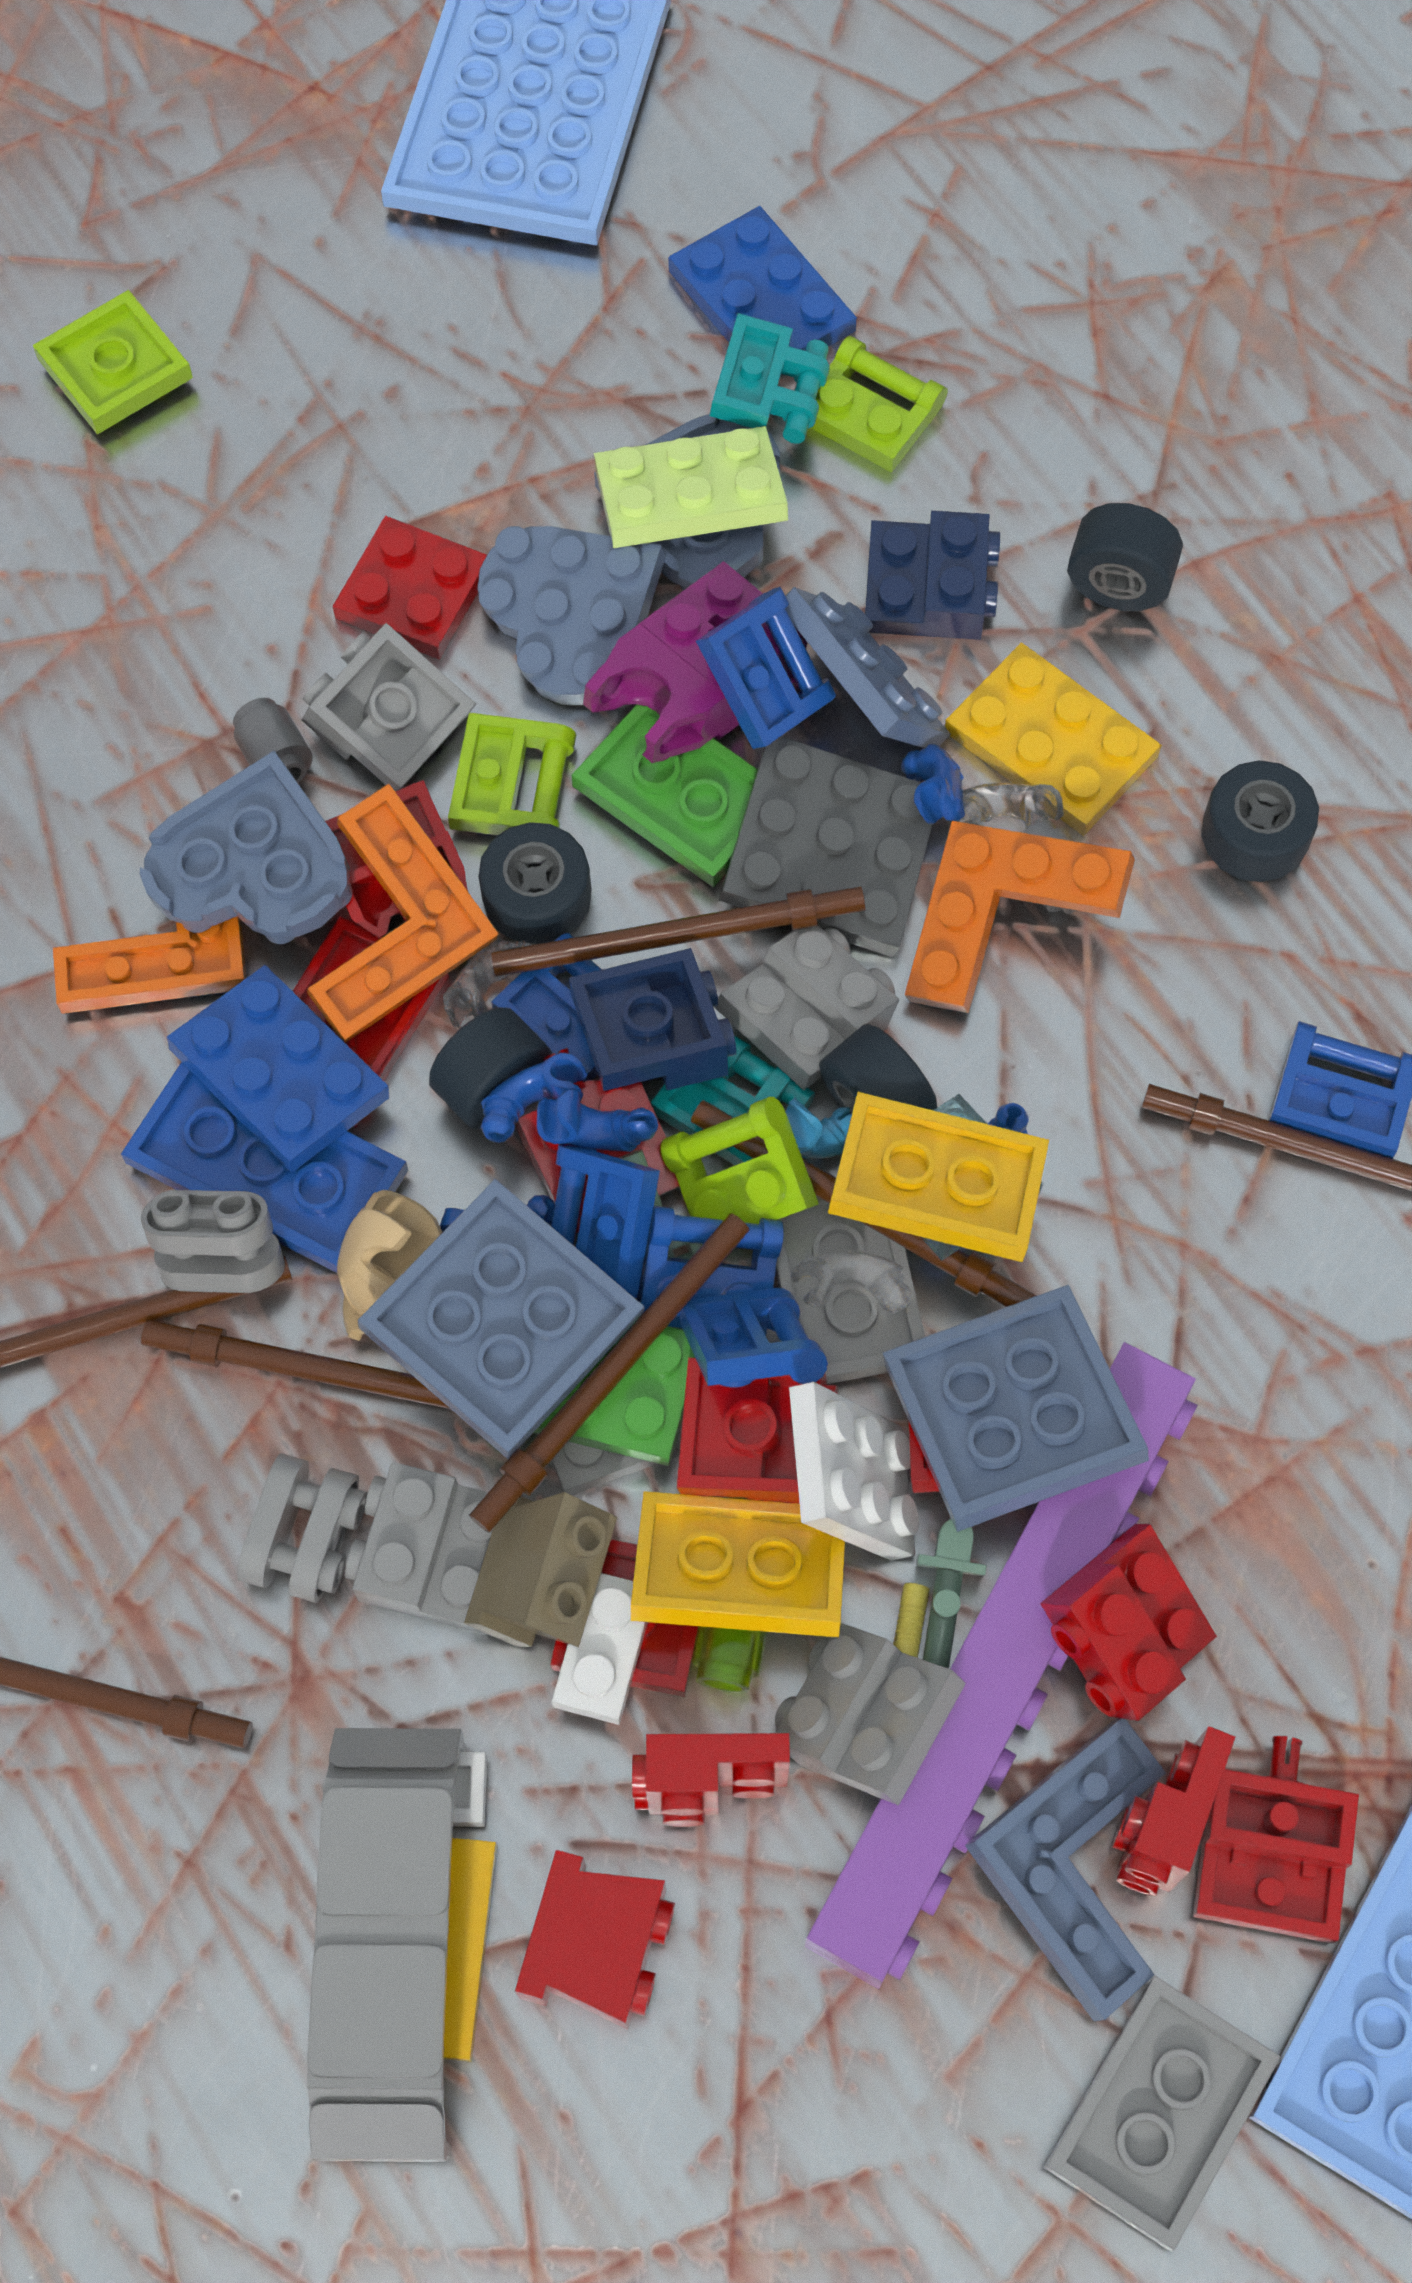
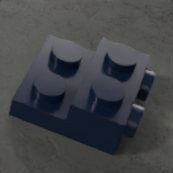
[865,510,1000,640]
[569,948,737,1091]

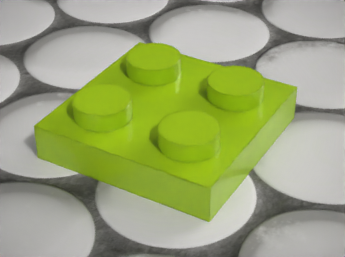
[33,289,193,435]

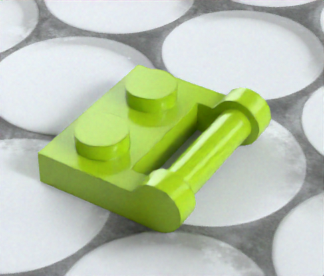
[811,336,948,473]
[448,712,577,835]
[661,1096,819,1246]

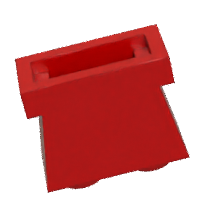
[515,1850,676,2030]

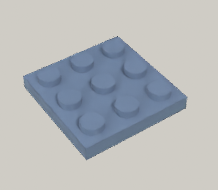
[357,1179,644,1459]
[883,1284,1149,1532]

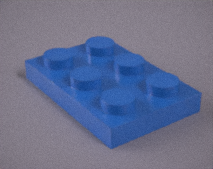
[668,205,857,351]
[167,965,389,1173]

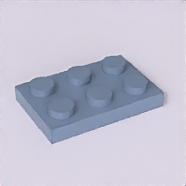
[785,587,951,748]

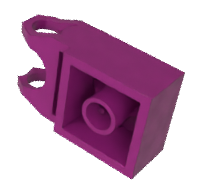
[583,561,808,763]

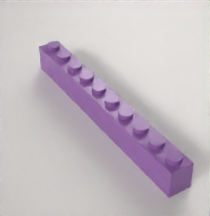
[805,1342,1198,1989]

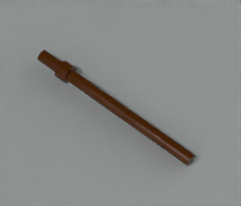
[491,886,866,977]
[1142,1083,1412,1191]
[691,1100,1037,1307]
[469,1213,750,1533]
[0,1256,293,1368]
[141,1320,450,1409]
[0,1657,253,1749]

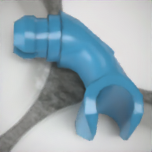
[785,1098,852,1159]

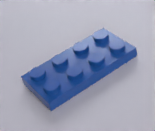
[121,1062,409,1273]

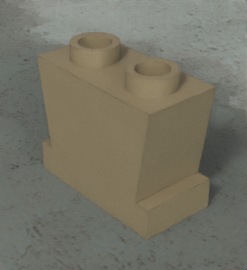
[464,1492,617,1648]

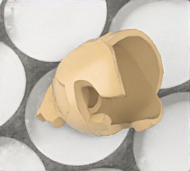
[337,1190,442,1341]

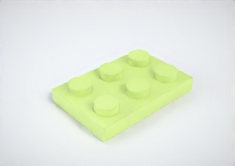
[594,426,788,548]

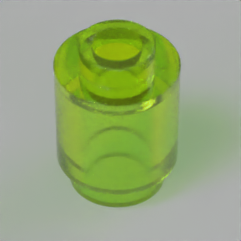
[692,1626,767,1693]

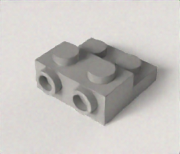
[301,623,477,791]
[715,925,900,1090]
[345,1461,493,1635]
[775,1623,966,1806]

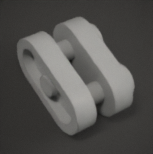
[141,1190,285,1293]
[237,1453,368,1603]

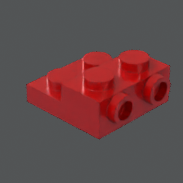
[677,1357,838,1504]
[1040,1523,1217,1721]
[1112,1726,1236,1896]
[632,1733,790,1827]

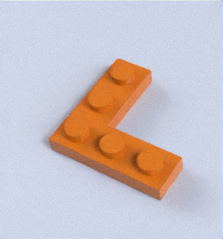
[307,784,499,1043]
[904,821,1135,1013]
[53,916,247,1014]

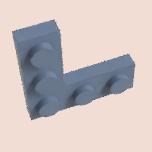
[965,1718,1166,2021]

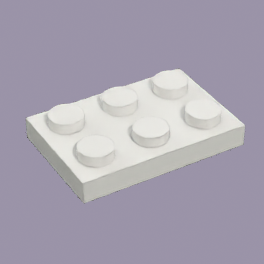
[789,1382,919,1561]

